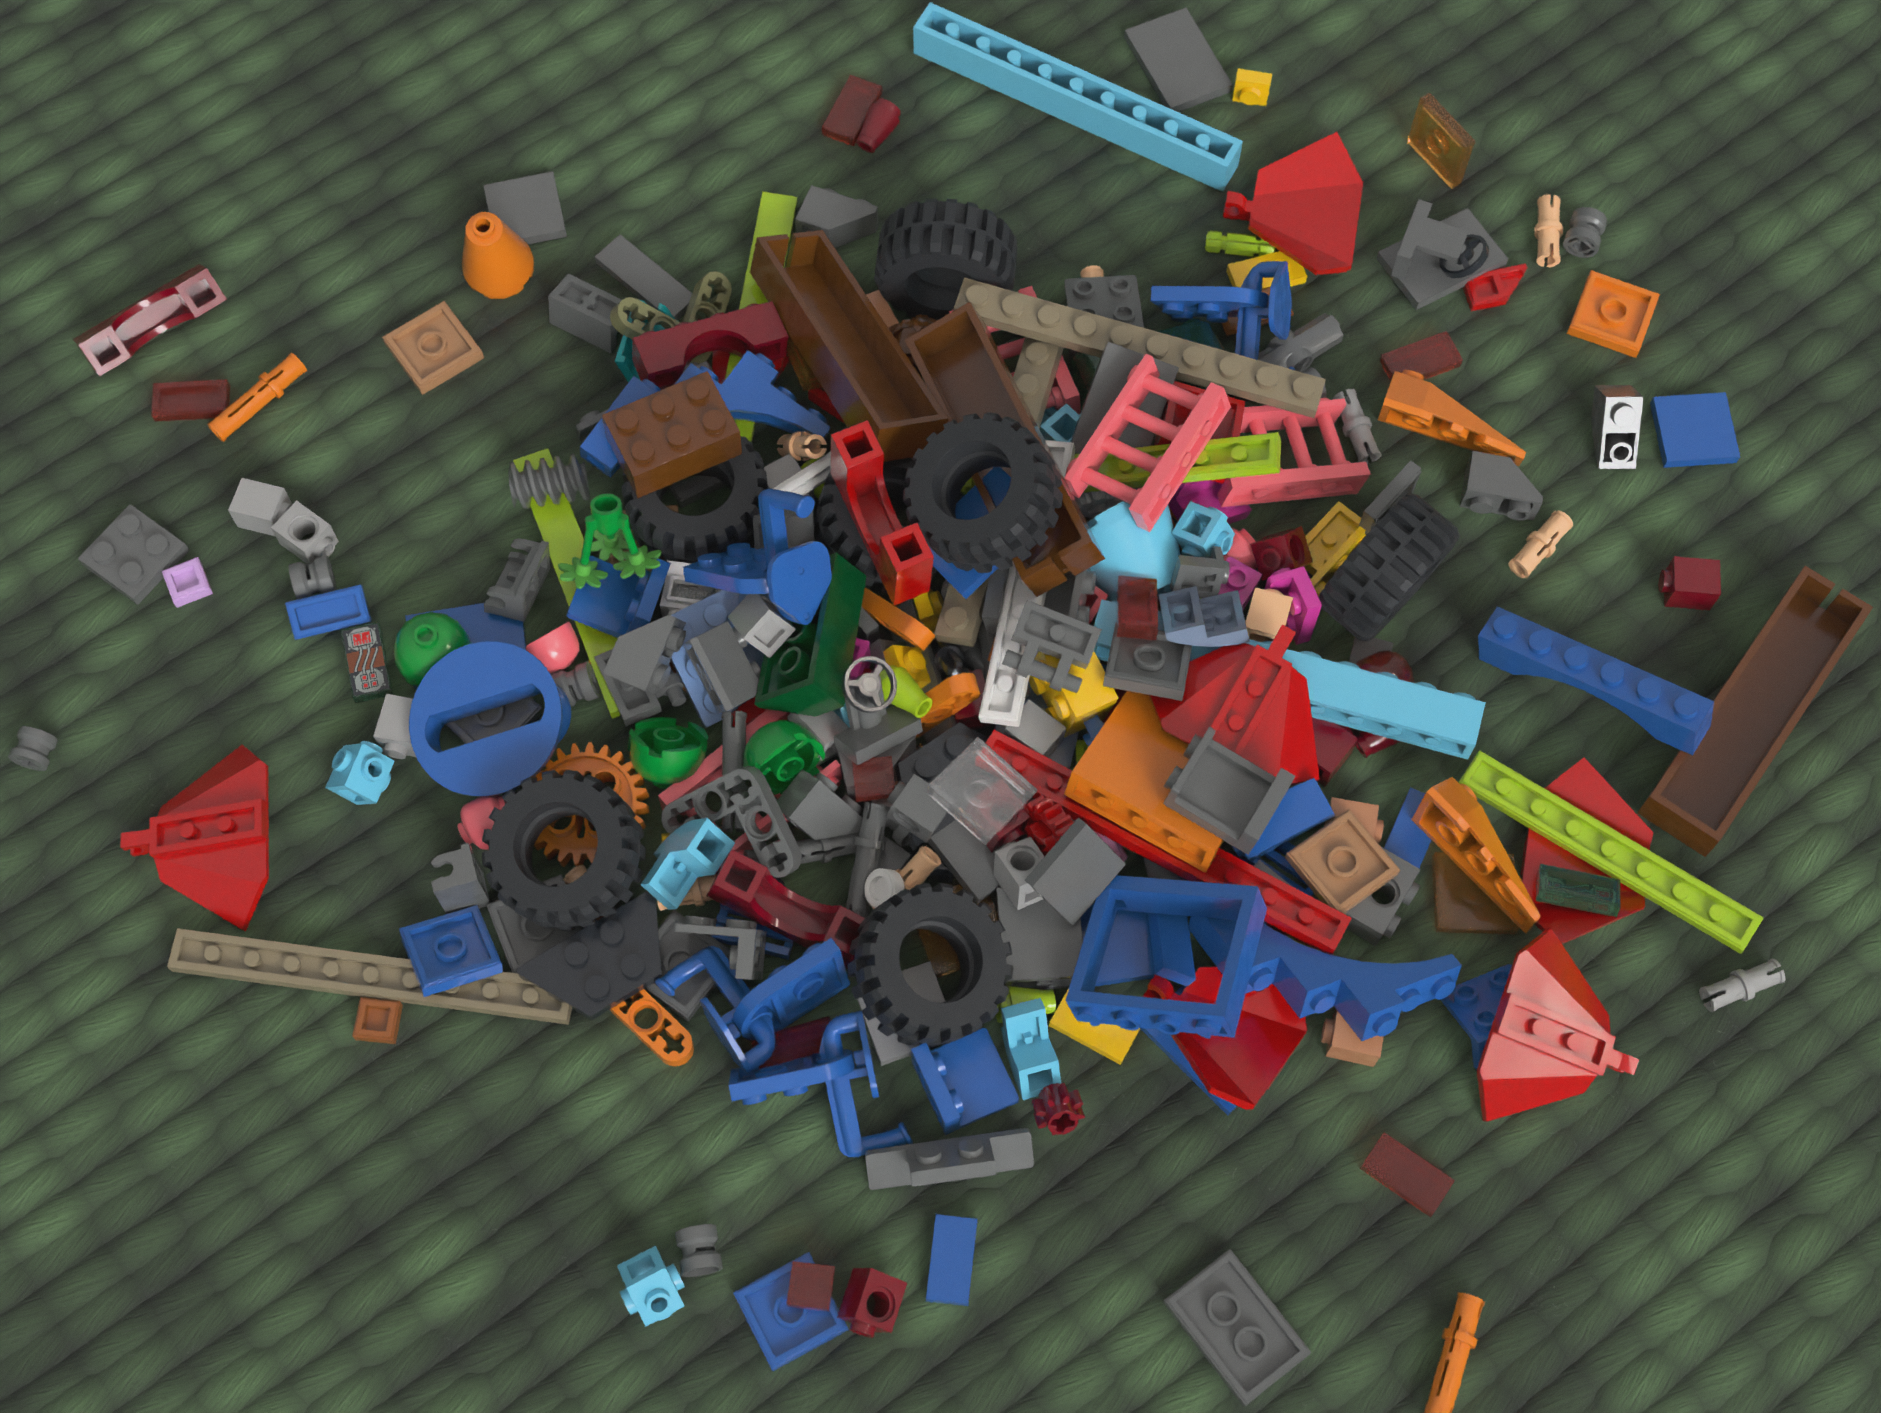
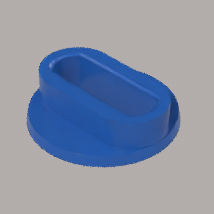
[409,641,571,796]

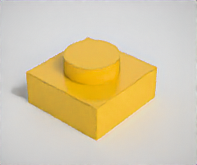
[1232,68,1272,106]
[913,588,944,632]
[883,645,931,689]

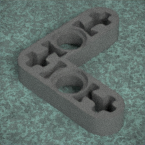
[661,766,802,878]

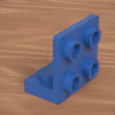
[566,556,671,638]
[1440,964,1512,1071]
[911,1028,1019,1135]

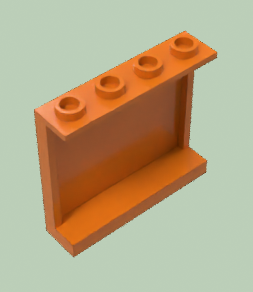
[1064,691,1223,873]

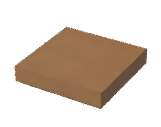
[382,301,484,395]
[1285,809,1401,914]

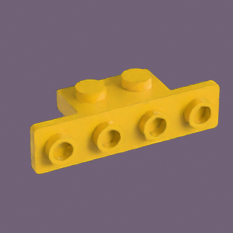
[1305,501,1379,597]

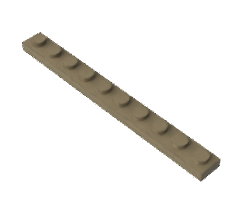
[953,277,1326,418]
[934,337,1064,647]
[167,928,572,1025]

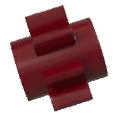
[1032,1083,1085,1135]

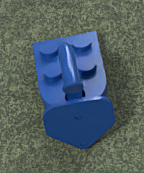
[1151,261,1296,371]
[683,489,832,625]
[655,938,850,1074]
[728,1011,913,1157]

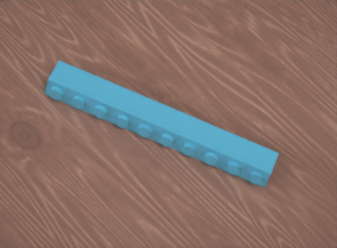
[913,2,1243,192]
[1094,599,1485,760]

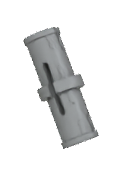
[1333,389,1382,464]
[1699,958,1785,1012]

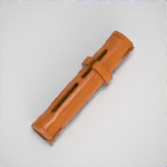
[207,353,307,442]
[1424,1292,1485,1413]

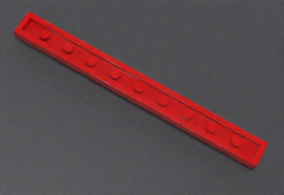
[974,729,1352,955]

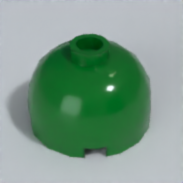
[393,612,472,687]
[628,717,709,789]
[743,720,825,795]

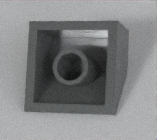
[683,621,761,714]

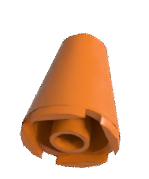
[462,212,534,299]

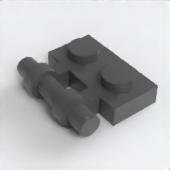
[1002,600,1102,694]
[594,649,686,726]

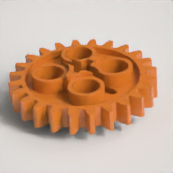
[534,742,649,867]

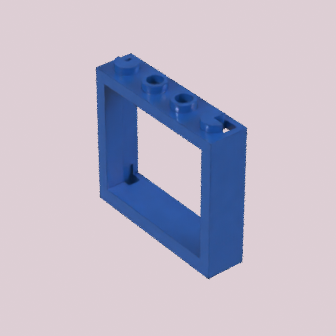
[1065,875,1267,1039]

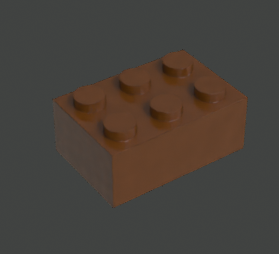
[602,371,742,499]

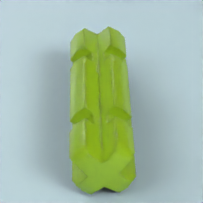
[1205,231,1275,257]

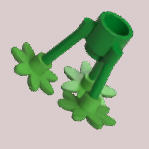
[558,494,662,589]

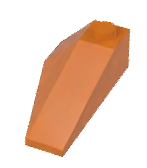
[1378,370,1526,466]
[1411,777,1541,934]

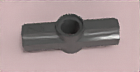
[1258,313,1344,372]

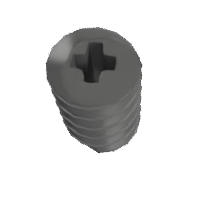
[508,453,590,509]

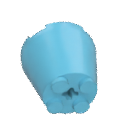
[1087,501,1181,610]

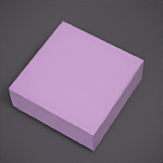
[162,557,213,608]

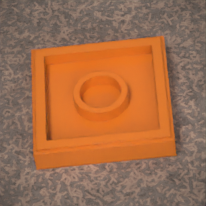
[1567,270,1660,358]

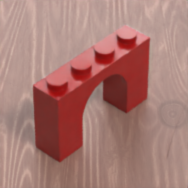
[830,420,934,606]

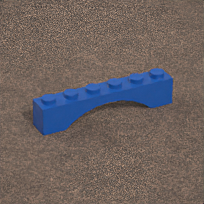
[1478,607,1714,756]

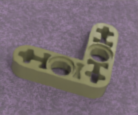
[610,271,732,365]

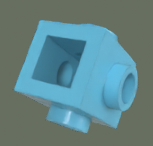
[1171,501,1235,558]
[325,741,395,805]
[617,1246,685,1326]

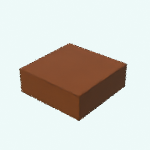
[352,997,403,1044]

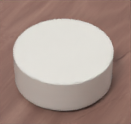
[864,868,904,908]

